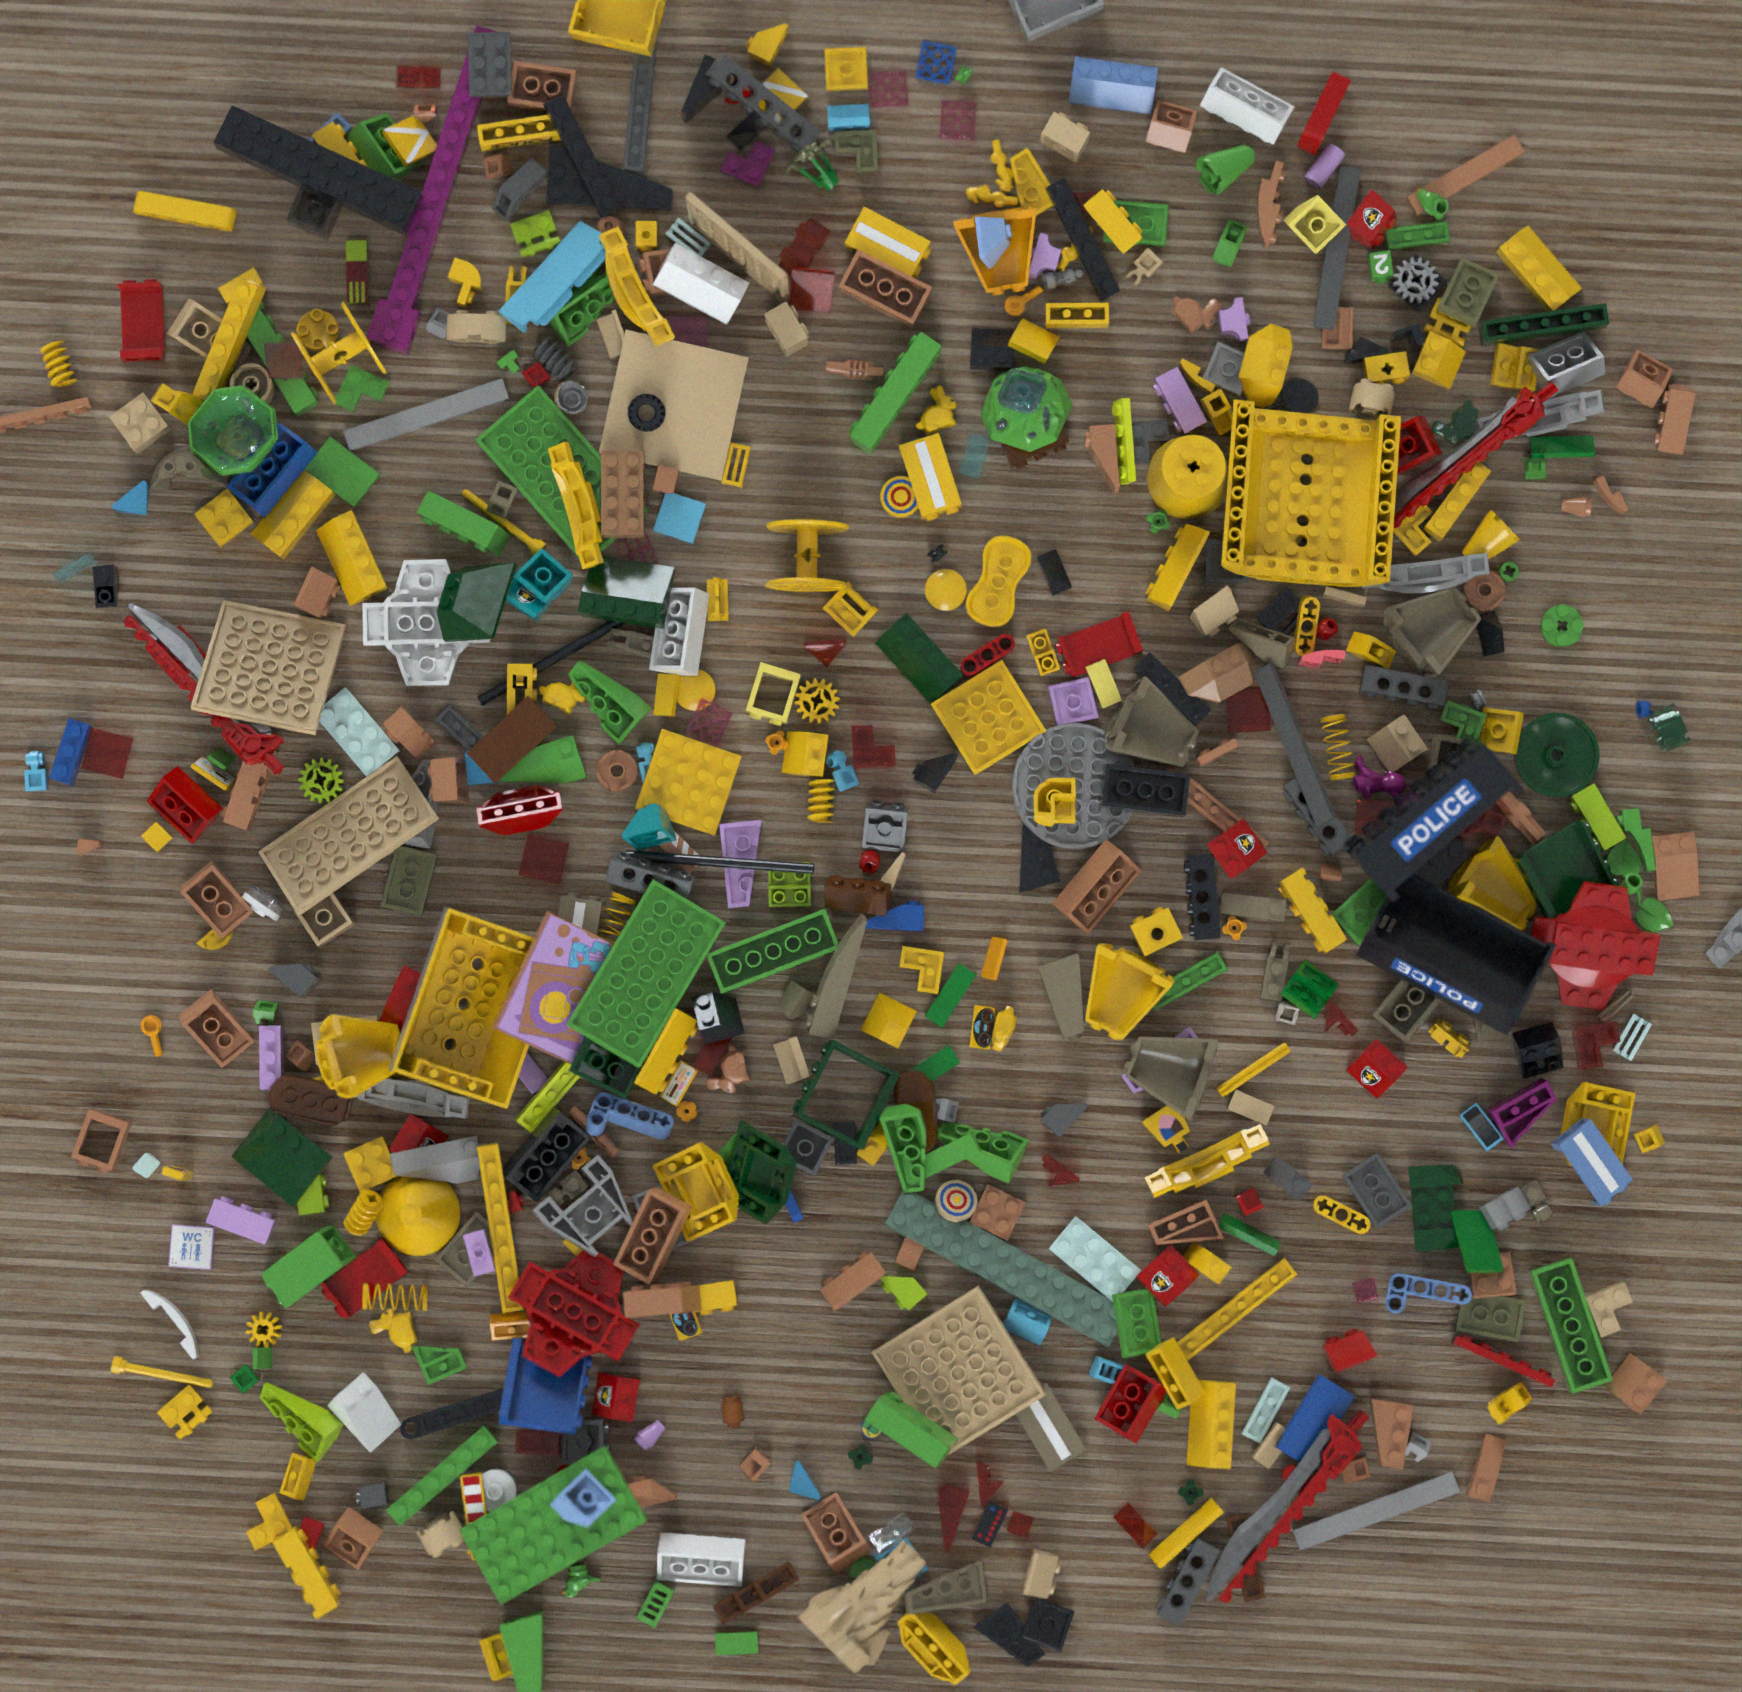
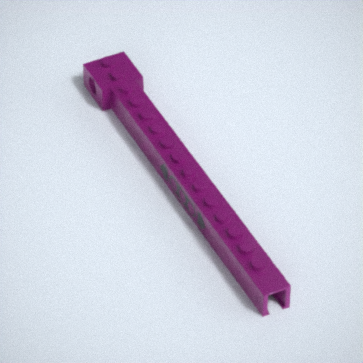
[366,25,497,355]

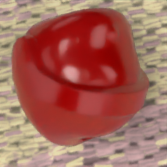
[1316,617,1338,641]
[859,850,881,875]

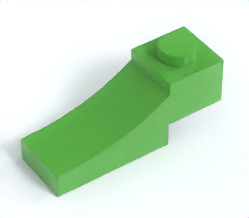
[1616,808,1656,872]

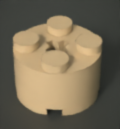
[230,363,275,409]
[1349,379,1395,420]
[416,1511,464,1558]

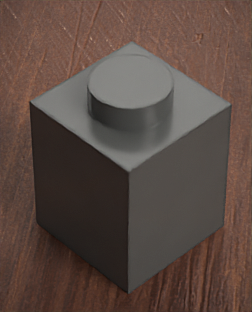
[356,1482,389,1509]

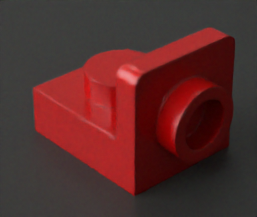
[506,1190,525,1215]

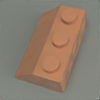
[820,1251,886,1311]

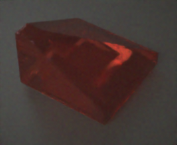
[1007,1511,1033,1539]

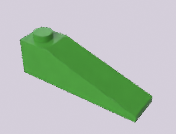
[549,272,615,347]
[500,735,587,784]
[938,1121,1029,1183]

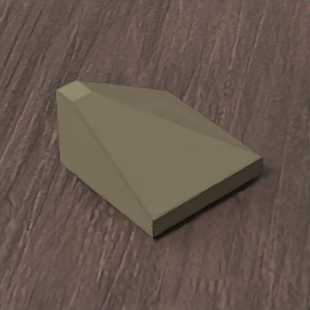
[1275,1000,1300,1025]

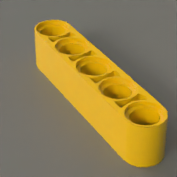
[133,191,237,232]

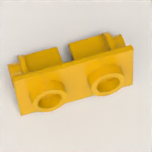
[707,578,729,621]
[1428,1018,1471,1058]

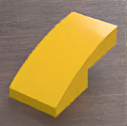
[1179,358,1215,395]

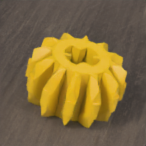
[246,1311,282,1348]

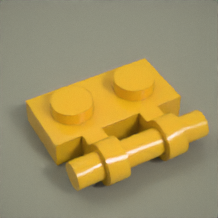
[1424,297,1471,347]
[157,1384,213,1440]

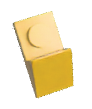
[856,1121,889,1166]

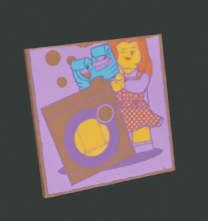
[492,912,614,1065]

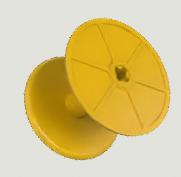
[291,301,387,405]
[765,519,850,592]

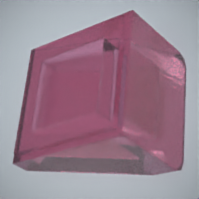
[1352,1277,1378,1303]

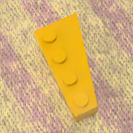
[1278,867,1347,954]
[273,1526,341,1619]

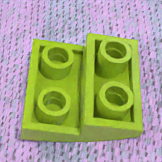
[768,862,811,907]

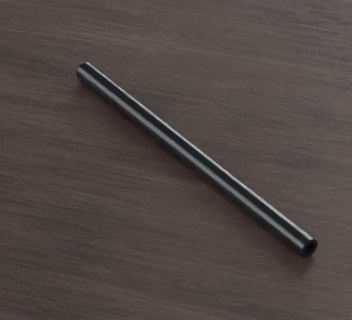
[477,621,625,706]
[626,850,815,874]

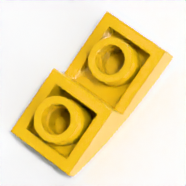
[1026,628,1060,676]

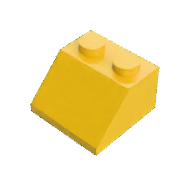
[1411,332,1466,390]
[781,731,829,779]

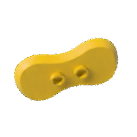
[966,535,1031,627]

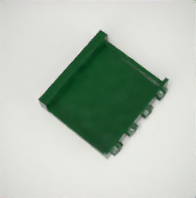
[1513,820,1620,919]

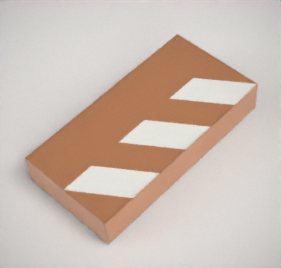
[659,831,699,874]

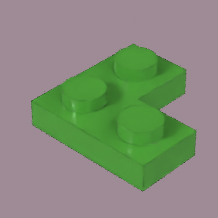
[336,365,390,412]
[1440,700,1488,740]

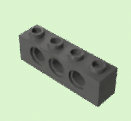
[1359,665,1449,710]
[1282,777,1351,856]
[605,852,695,900]
[1156,1537,1220,1627]

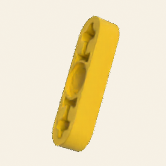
[1294,595,1320,656]
[1312,1196,1371,1234]

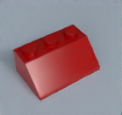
[147,766,223,844]
[1094,1364,1167,1444]

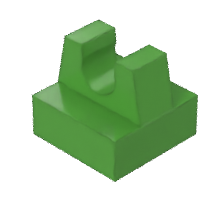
[496,350,520,374]
[1523,457,1546,480]
[253,999,279,1026]

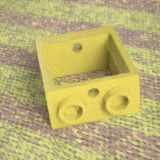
[746,662,801,726]

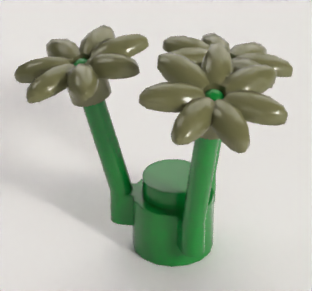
[785,141,839,191]

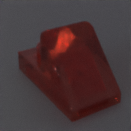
[1324,999,1359,1037]
[1041,1153,1080,1186]
[976,1460,1004,1505]

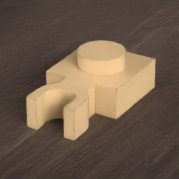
[1126,248,1163,286]

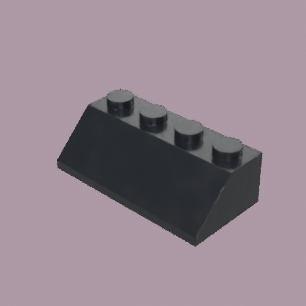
[502,1106,591,1203]

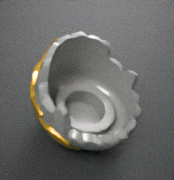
[554,380,588,415]

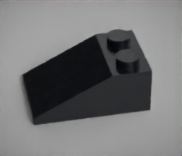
[681,55,731,123]

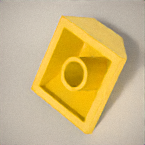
[860,992,917,1049]

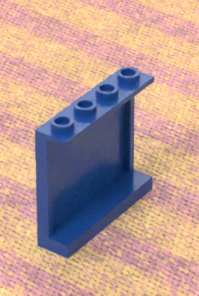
[499,1338,593,1435]

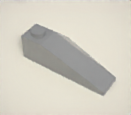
[389,1136,480,1184]

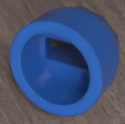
[1636,701,1653,718]

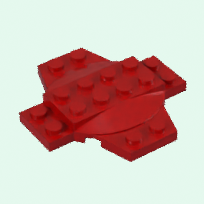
[1531,881,1661,1010]
[508,1251,640,1378]

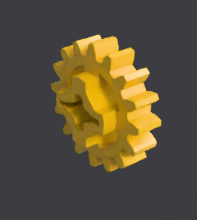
[794,678,840,724]

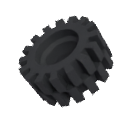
[627,394,666,432]

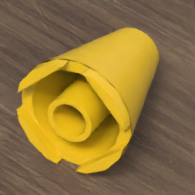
[1462,510,1520,560]

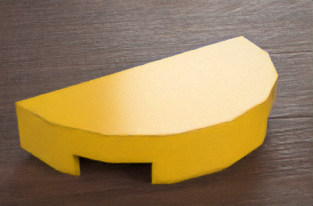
[196,928,234,950]

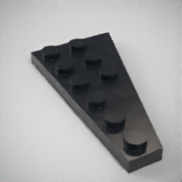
[546,141,673,211]

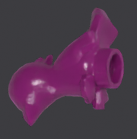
[1353,755,1406,800]

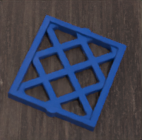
[916,41,957,84]

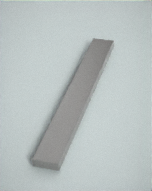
[343,378,509,452]
[1292,1472,1460,1550]

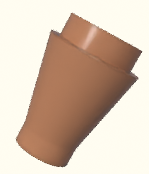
[1561,497,1593,518]

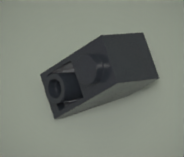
[92,564,119,609]

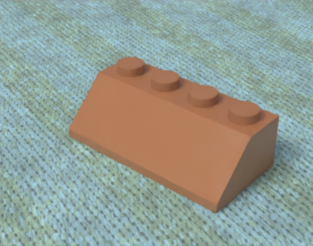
[1052,840,1141,935]

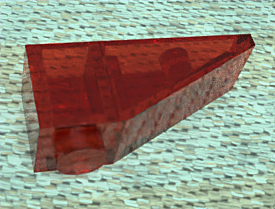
[692,1037,733,1077]
[936,1483,970,1553]

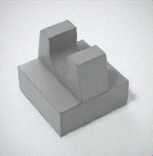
[936,1098,959,1123]
[1405,1432,1431,1462]

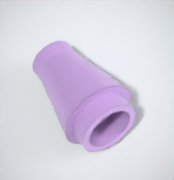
[634,1420,665,1451]

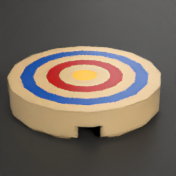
[935,1180,978,1222]

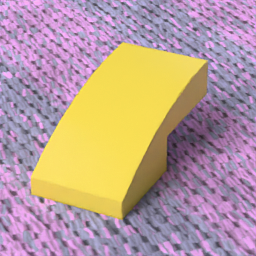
[1085,659,1122,708]

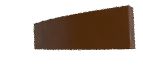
[712,1561,800,1624]

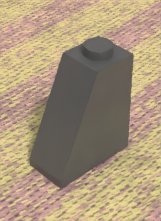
[492,158,547,222]
[1263,1157,1313,1201]

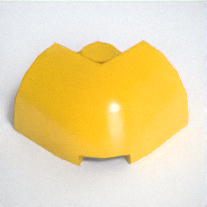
[1033,778,1076,827]

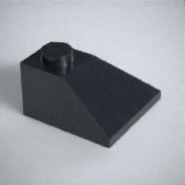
[912,753,958,793]

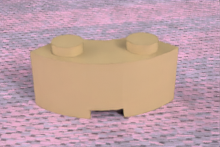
[446,310,506,344]

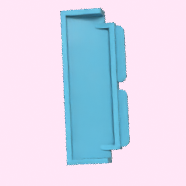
[499,221,606,334]

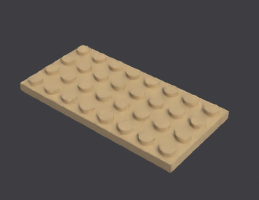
[258,756,439,916]

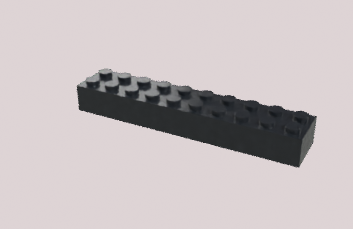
[214,105,424,236]

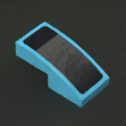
[1459,1103,1504,1152]

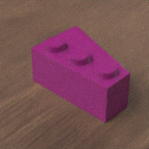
[1486,1078,1557,1149]

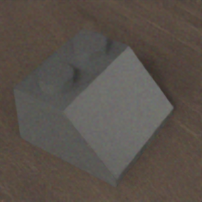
[268,964,322,999]

